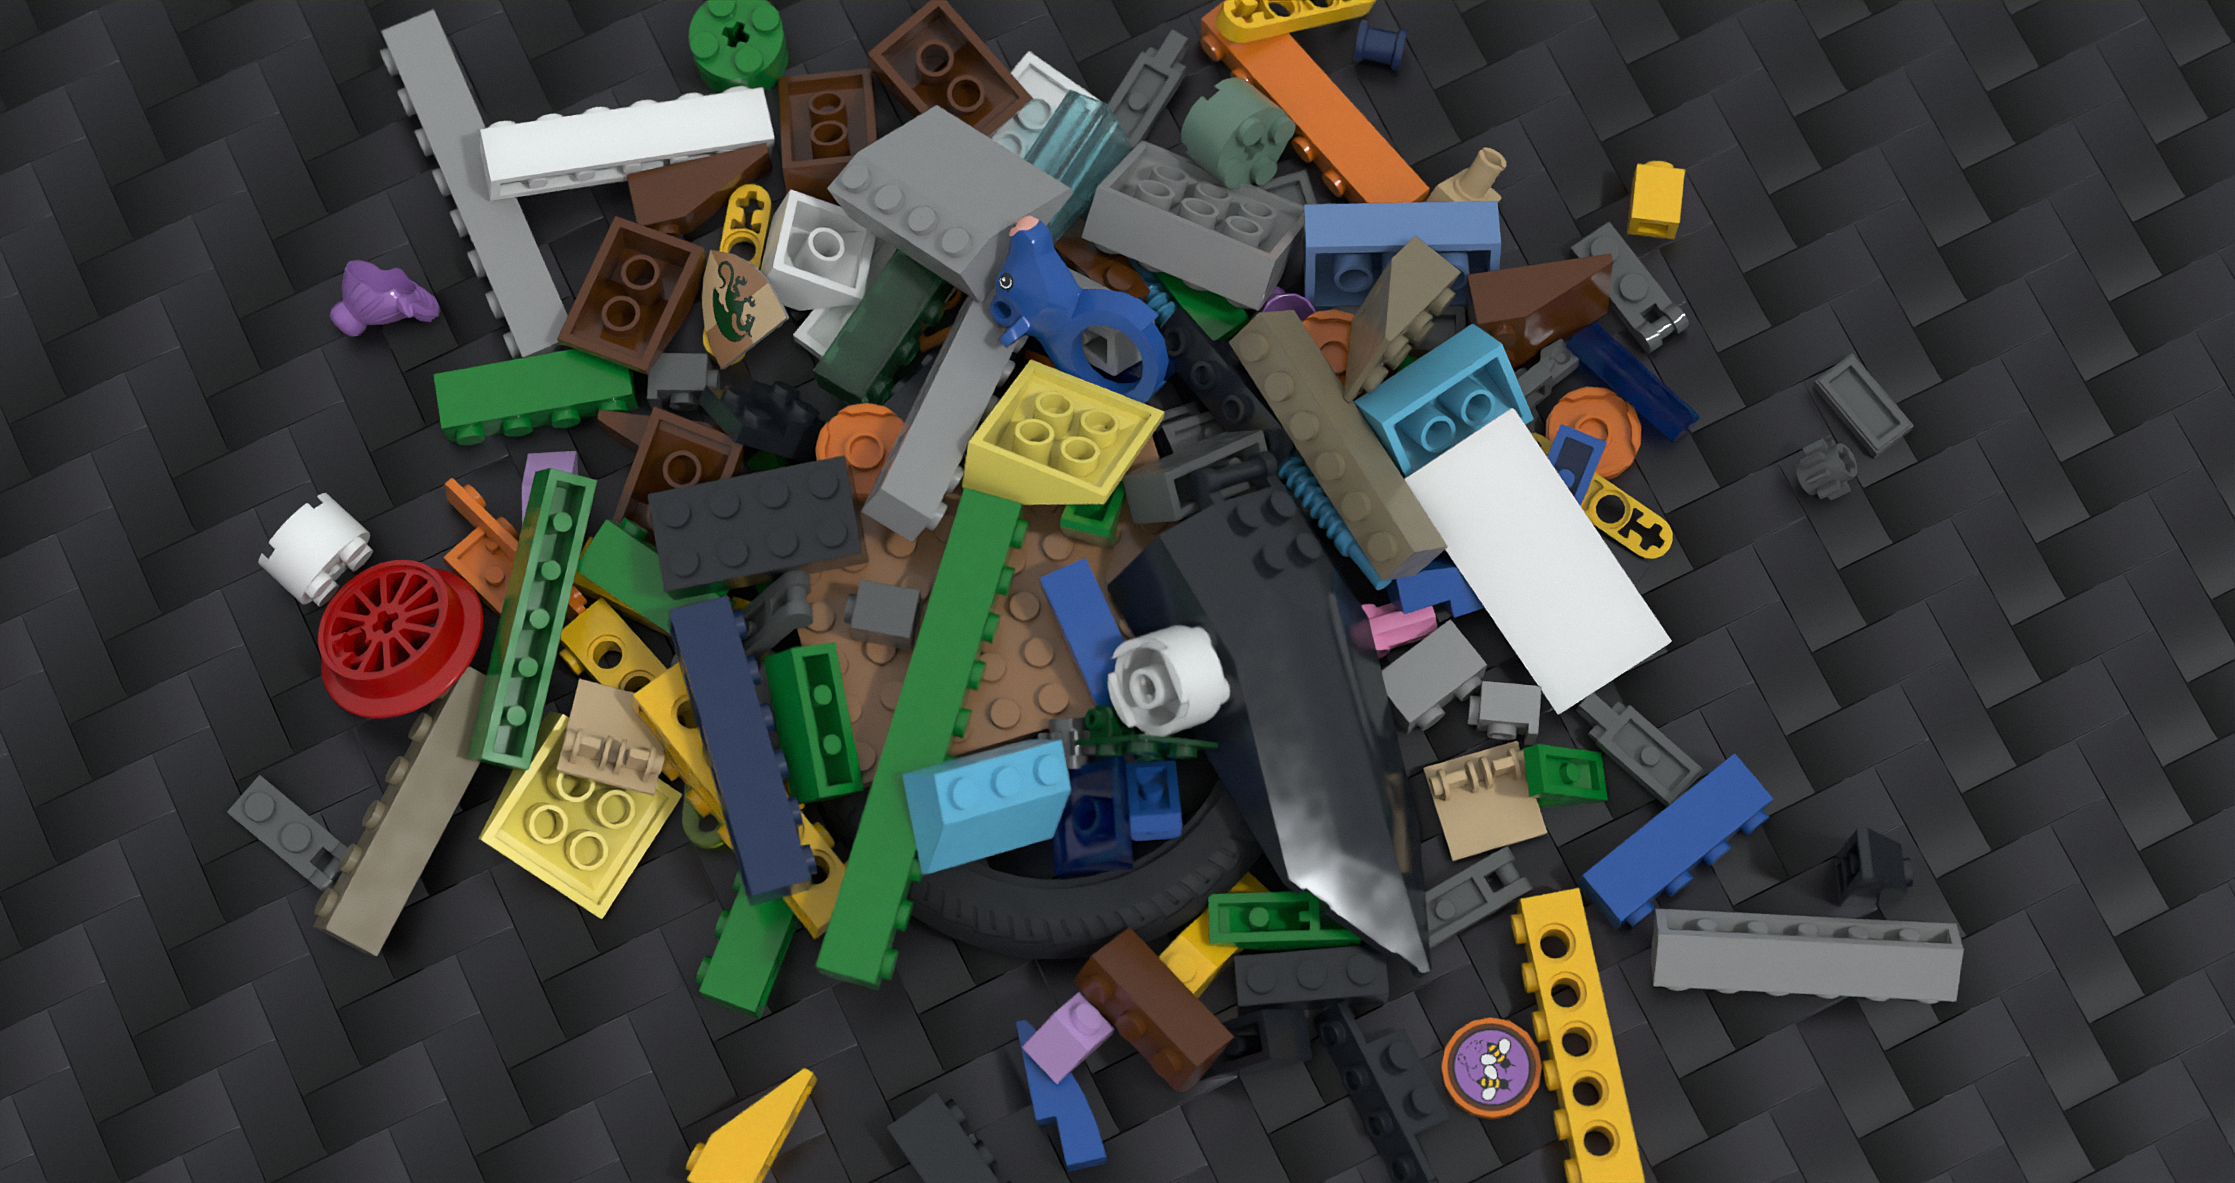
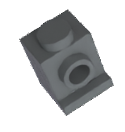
[647,353,720,411]

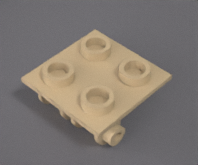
[556,679,665,796]
[1423,741,1547,861]

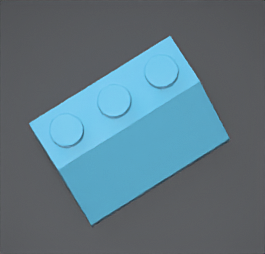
[1354,323,1534,479]
[902,739,1071,874]

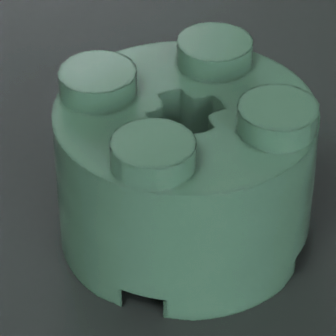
[1181,77,1296,189]

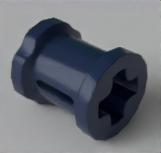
[1353,20,1408,71]

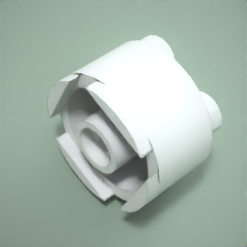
[258,493,373,607]
[1108,626,1230,737]

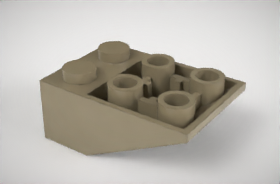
[1344,235,1461,403]

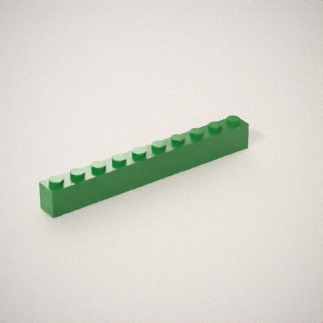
[816,487,1030,991]

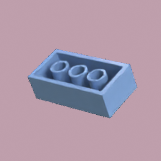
[1303,201,1501,312]

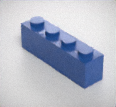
[1578,753,1774,930]

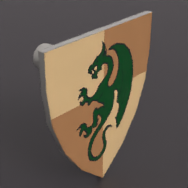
[702,250,789,370]

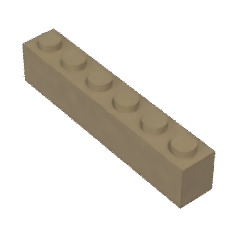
[1229,310,1448,581]
[313,666,486,956]

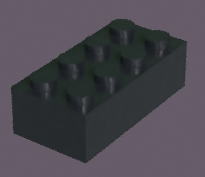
[648,456,869,601]

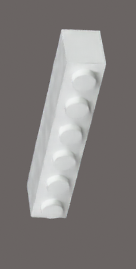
[480,86,775,201]

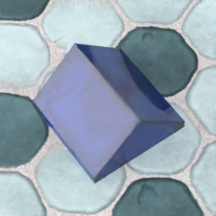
[1052,755,1133,875]

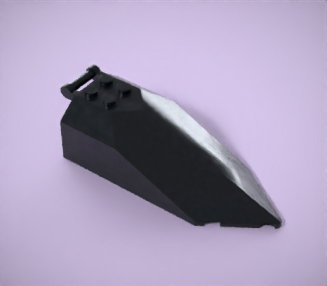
[1107,451,1432,978]

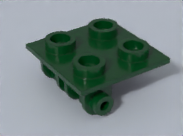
[1075,705,1218,762]

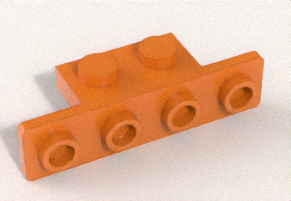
[443,478,587,621]

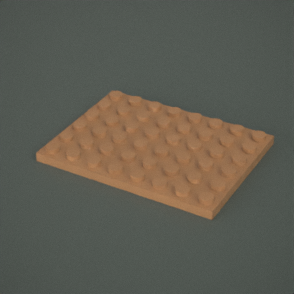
[797,436,1180,788]

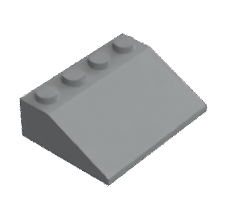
[827,105,1073,303]
[1081,140,1304,311]

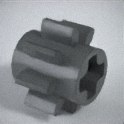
[1796,438,1857,500]
[1038,718,1095,770]

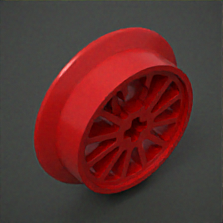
[318,560,483,718]

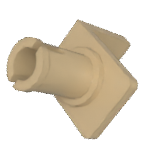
[1426,147,1506,203]

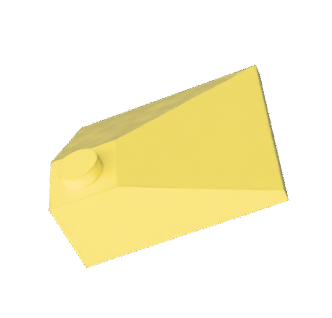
[962,359,1164,505]
[479,711,682,919]

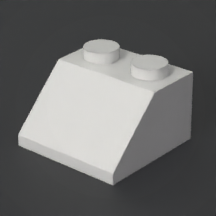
[760,189,876,311]

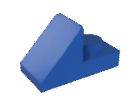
[1126,760,1182,841]

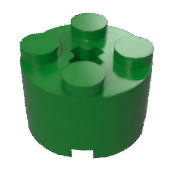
[689,0,788,94]

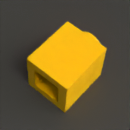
[1627,161,1685,239]

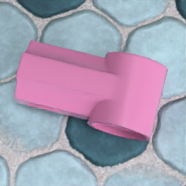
[1361,603,1438,659]

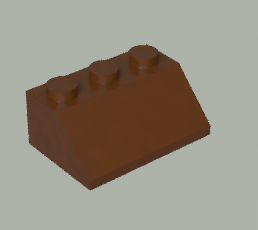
[1073,927,1234,1092]

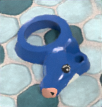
[989,216,1169,403]

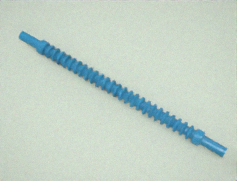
[1126,256,1391,590]

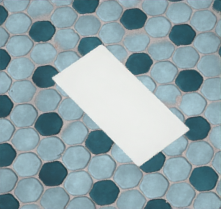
[1404,408,1671,714]

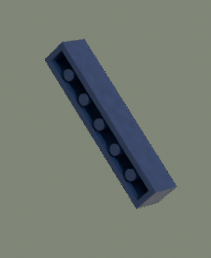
[668,595,817,906]

